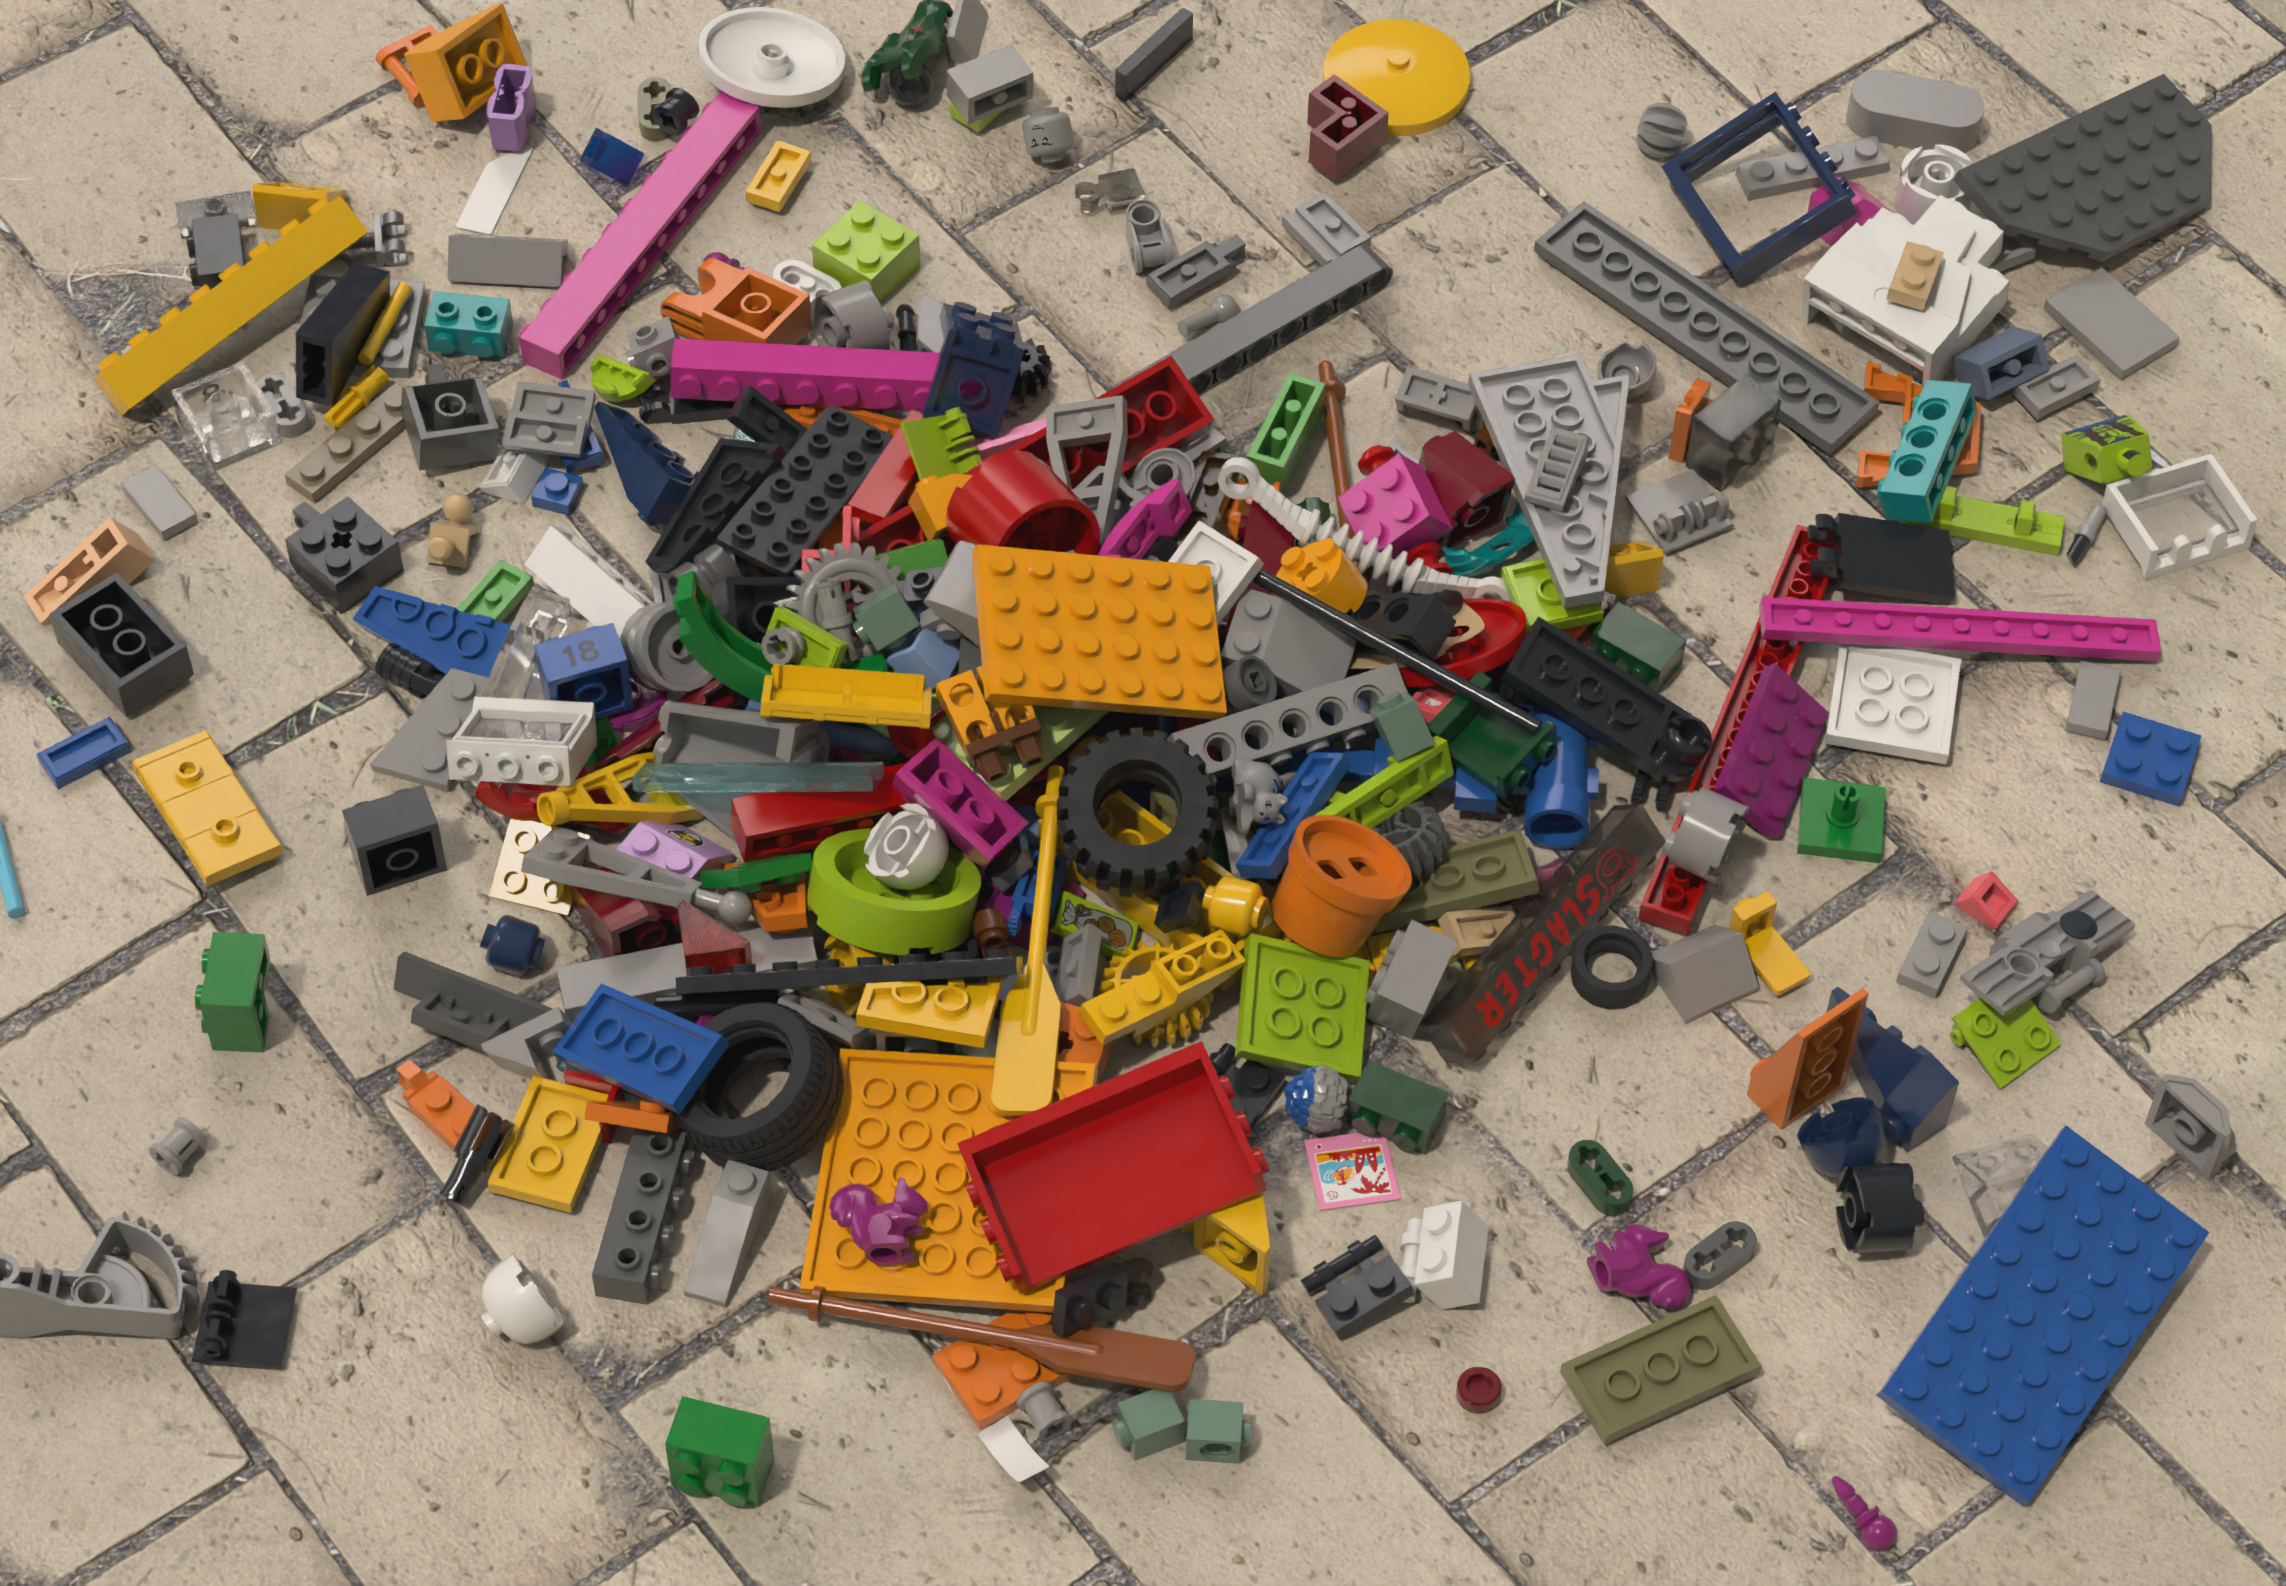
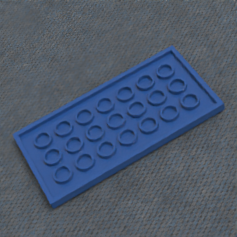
[1876,1126,2210,1506]

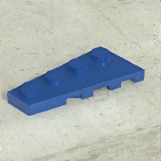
[353,586,528,685]

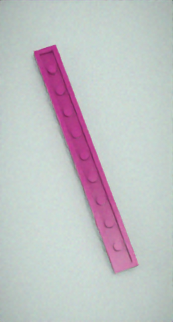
[1759,597,2161,661]

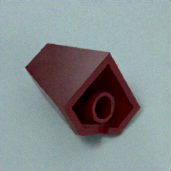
[1418,431,1515,548]
[570,867,693,958]

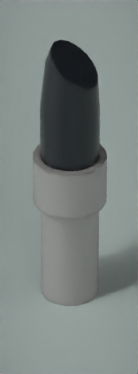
[2066,504,2107,566]

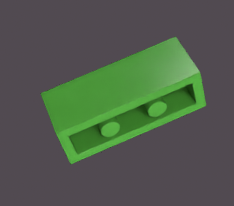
[1245,372,1326,495]

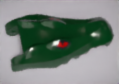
[861,0,953,92]

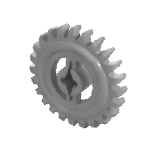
[783,542,905,660]

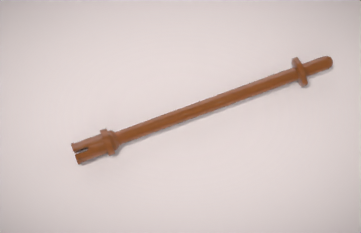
[1318,360,1371,590]

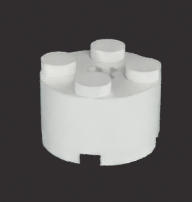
[1895,144,1972,225]

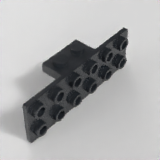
[716,405,893,577]

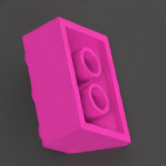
[892,738,1029,870]

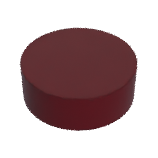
[1456,1367,1502,1414]

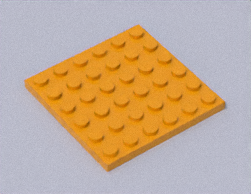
[800,1048,1098,1313]

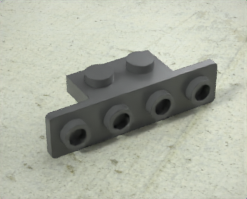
[394,952,552,1051]

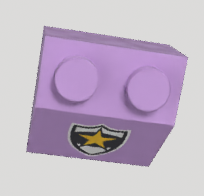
[616,820,735,915]

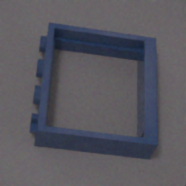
[1661,91,1857,288]

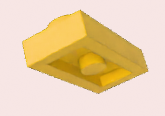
[745,140,812,212]

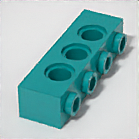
[1877,380,1977,523]

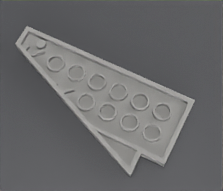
[1468,354,1629,609]

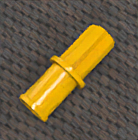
[324,365,389,430]

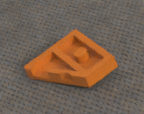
[1668,378,1714,463]
[584,1099,680,1133]

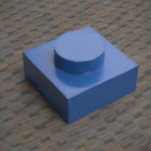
[531,467,584,516]

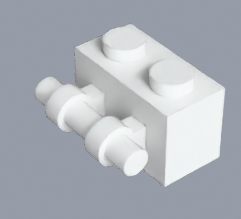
[1399,1201,1489,1310]

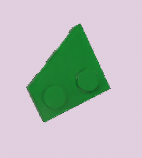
[699,853,812,893]

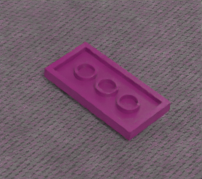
[1714,663,1829,840]

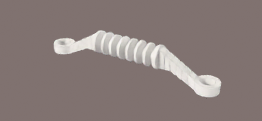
[1218,457,1511,602]

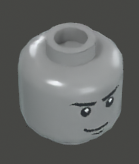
[1022,107,1074,163]

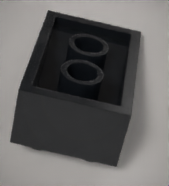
[711,577,844,645]

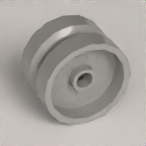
[620,602,713,692]

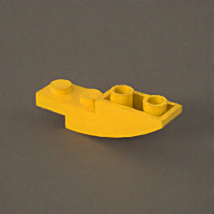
[1078,929,1246,1046]

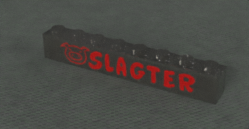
[1419,804,1666,1064]

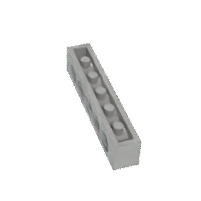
[1167,662,1408,785]

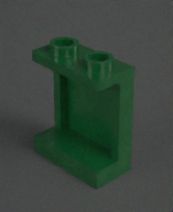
[1427,671,1558,800]

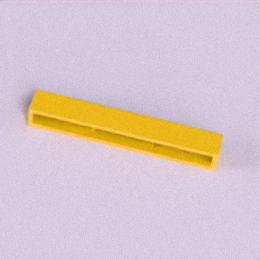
[93,195,368,416]

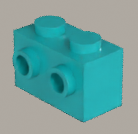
[424,291,513,359]

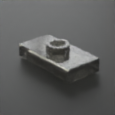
[175,190,257,239]

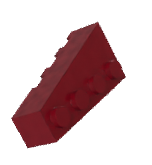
[1218,501,1295,647]

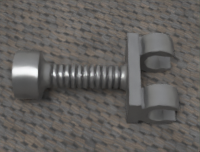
[346,211,407,267]

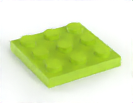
[1235,933,1370,1083]

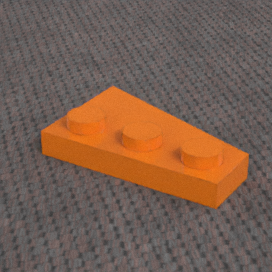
[722,862,808,934]

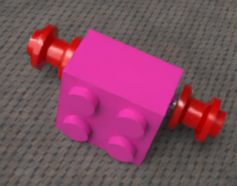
[1338,445,1453,575]

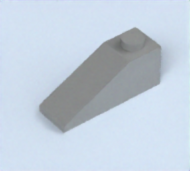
[684,1160,772,1308]

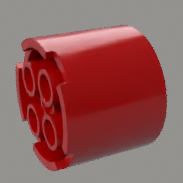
[946,450,1100,555]

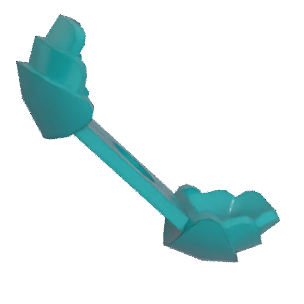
[1442,502,1535,578]

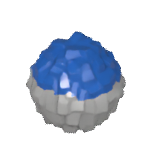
[1284,1065,1348,1134]

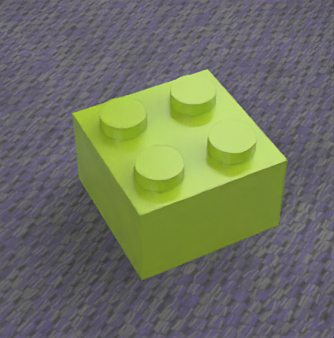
[812,200,920,303]

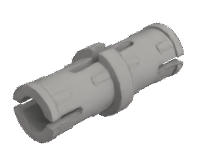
[814,577,858,664]

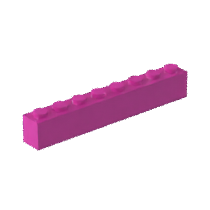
[670,338,982,411]

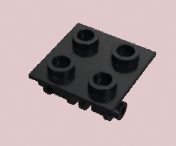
[192,1270,297,1368]

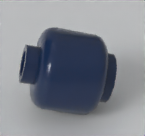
[480,915,546,976]

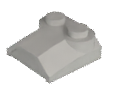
[2144,1074,2236,1181]

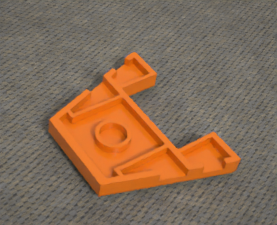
[1856,362,1981,488]

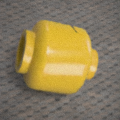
[1202,876,1268,936]

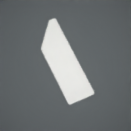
[456,145,533,235]

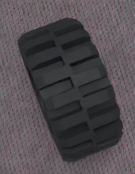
[1057,728,1218,898]

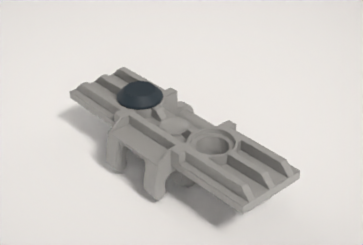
[1960,890,2136,1016]

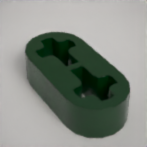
[1567,1140,1633,1216]

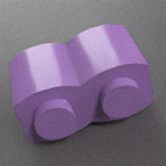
[487,64,536,151]

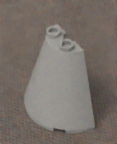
[653,700,829,860]

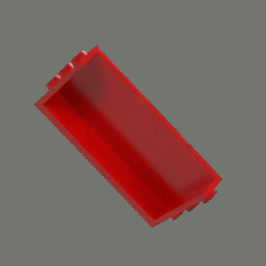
[957,1041,1269,1294]

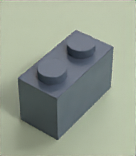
[1952,327,2049,400]

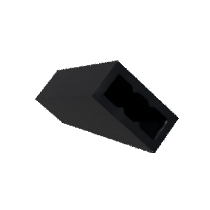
[295,262,390,407]

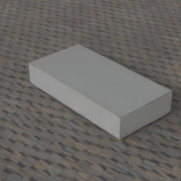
[121,465,198,541]
[2065,660,2121,740]

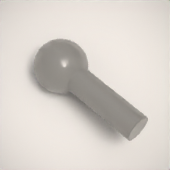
[1177,295,1239,336]

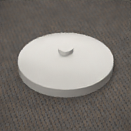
[697,7,845,108]

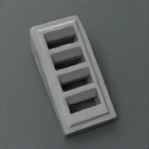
[1524,427,1589,511]

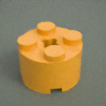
[1272,538,1368,628]

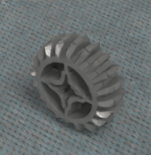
[1372,801,1447,880]

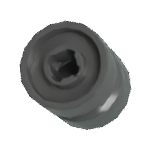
[666,544,742,601]
[1211,655,1277,721]

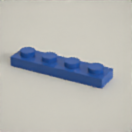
[1235,752,1350,879]

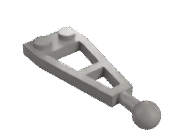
[1046,395,1128,551]
[521,828,752,925]

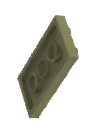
[1375,829,1540,933]
[1560,1295,1761,1444]

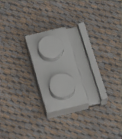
[1282,191,1371,266]

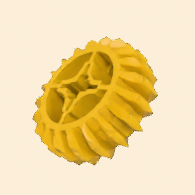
[1099,938,1214,1049]

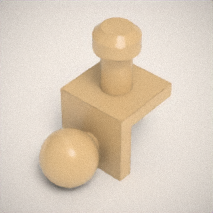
[426,493,479,568]

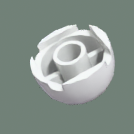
[864,803,949,890]
[481,1253,566,1344]

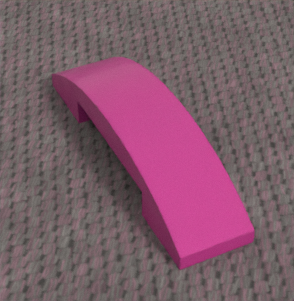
[1098,479,1192,559]

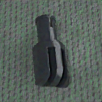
[439,1104,515,1206]

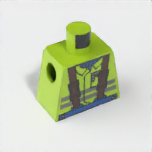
[2061,414,2152,484]

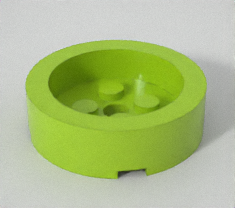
[806,828,981,955]

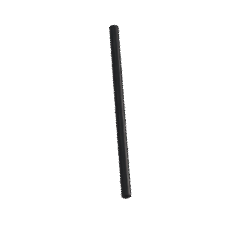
[1252,568,1543,735]

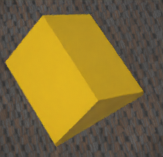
[252,181,347,230]
[1603,540,1664,601]
[1193,1192,1271,1296]

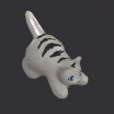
[1228,756,1296,835]

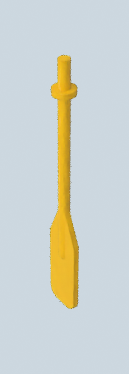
[991,765,1064,1115]

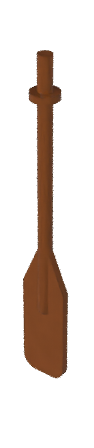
[768,1285,1196,1392]

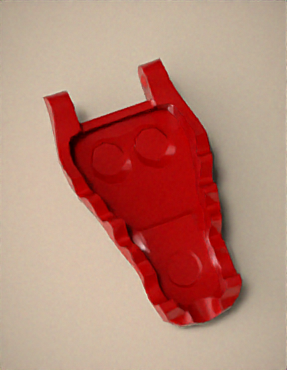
[475,756,631,834]

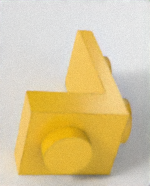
[1729,891,1810,996]

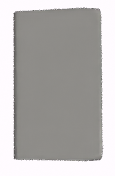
[947,0,988,64]

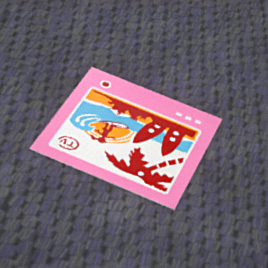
[1304,1132,1401,1210]

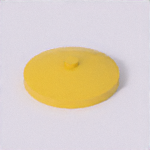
[1323,19,1470,136]

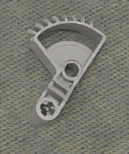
[0,1211,199,1339]

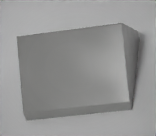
[1651,924,1759,1024]

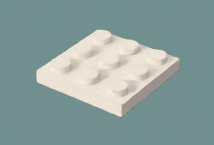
[1824,643,1961,764]

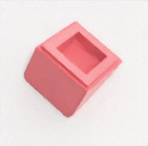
[1954,871,2019,930]

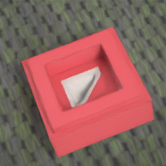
[1412,686,1457,724]

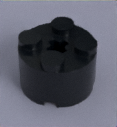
[1836,1163,1924,1254]

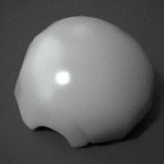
[1597,341,1656,400]

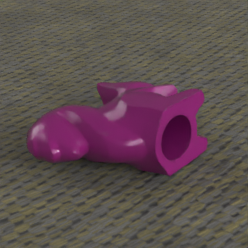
[829,1178,928,1266]
[1587,1224,1691,1309]

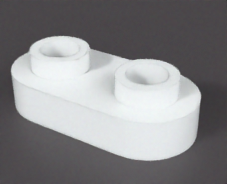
[773,260,842,304]

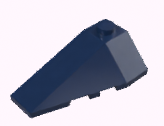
[594,401,699,527]

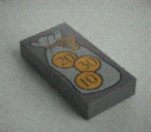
[989,830,1033,892]

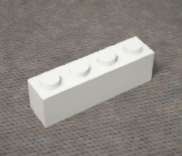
[525,526,654,639]

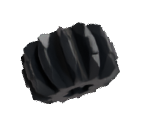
[1010,338,1052,402]

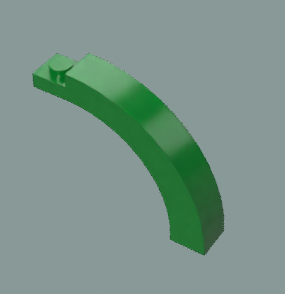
[673,571,895,703]

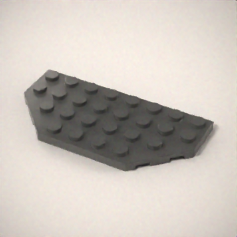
[1953,74,2212,262]

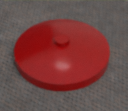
[1372,598,1529,687]

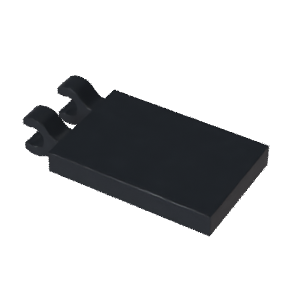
[1807,513,1955,605]

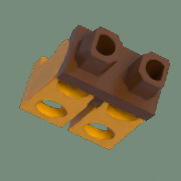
[936,666,1043,783]

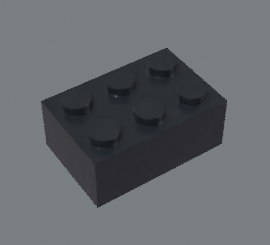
[49,572,194,717]

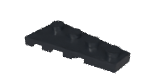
[645,438,787,574]

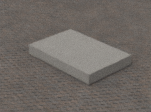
[2043,267,2180,380]

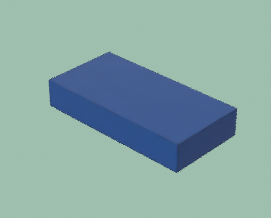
[36,716,131,789]

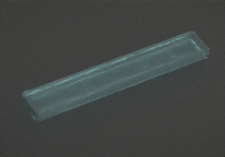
[632,762,885,792]

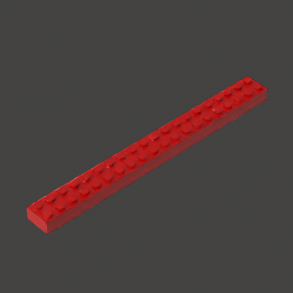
[1638,524,1835,936]

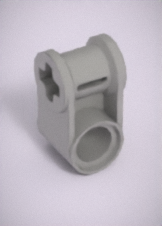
[1126,199,1174,273]

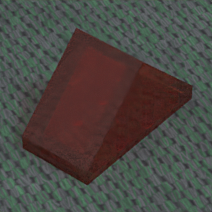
[678,900,752,976]

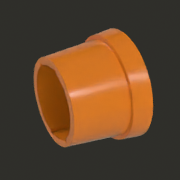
[1271,815,1412,958]

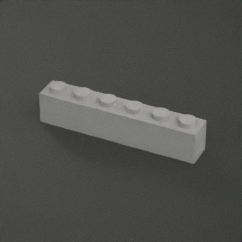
[556,922,818,1022]

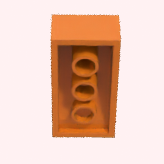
[1747,988,1869,1130]

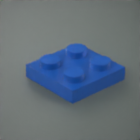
[2100,711,2202,807]

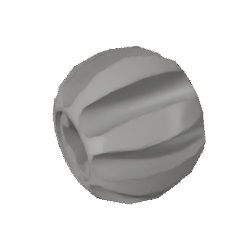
[1636,102,1687,158]

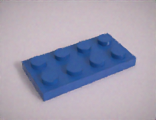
[552,983,729,1114]

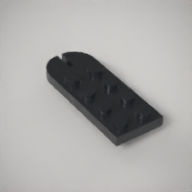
[1501,616,1713,782]

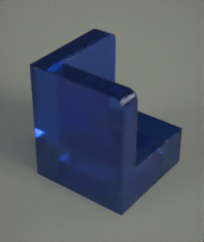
[579,128,645,185]

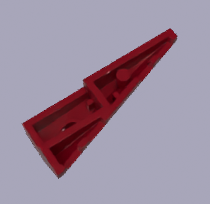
[584,677,741,790]

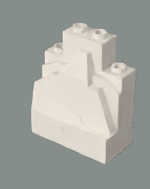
[1801,195,2010,387]

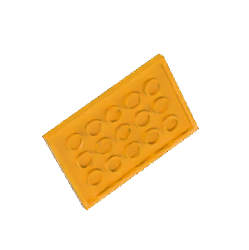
[972,544,1227,720]

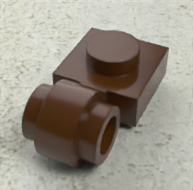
[973,908,1009,980]

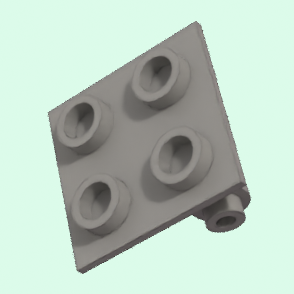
[1625,469,1734,554]

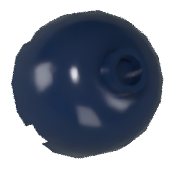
[1797,1097,1888,1178]

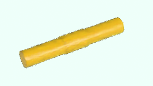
[357,282,412,365]

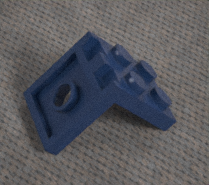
[922,302,1025,437]

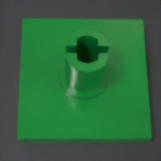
[1797,777,1885,863]

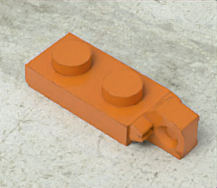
[396,1059,475,1154]

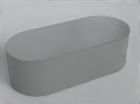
[1846,70,1984,153]

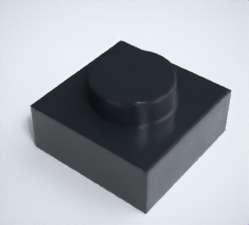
[1154,880,1205,934]

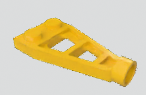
[537,752,704,826]

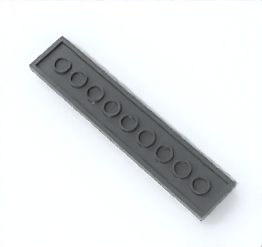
[1534,201,1880,455]

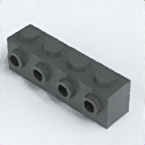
[592,1128,694,1305]

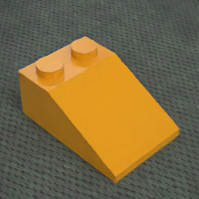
[404,3,528,122]

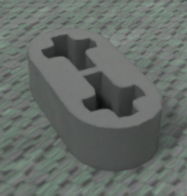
[1683,1221,1756,1290]

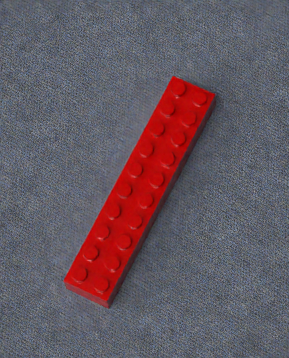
[852,356,1215,595]

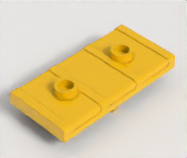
[760,664,932,729]
[132,730,283,887]

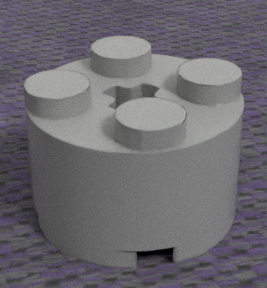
[810,280,894,350]
[1662,787,1750,884]

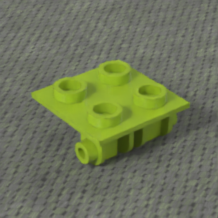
[900,407,982,481]
[1949,998,2061,1089]

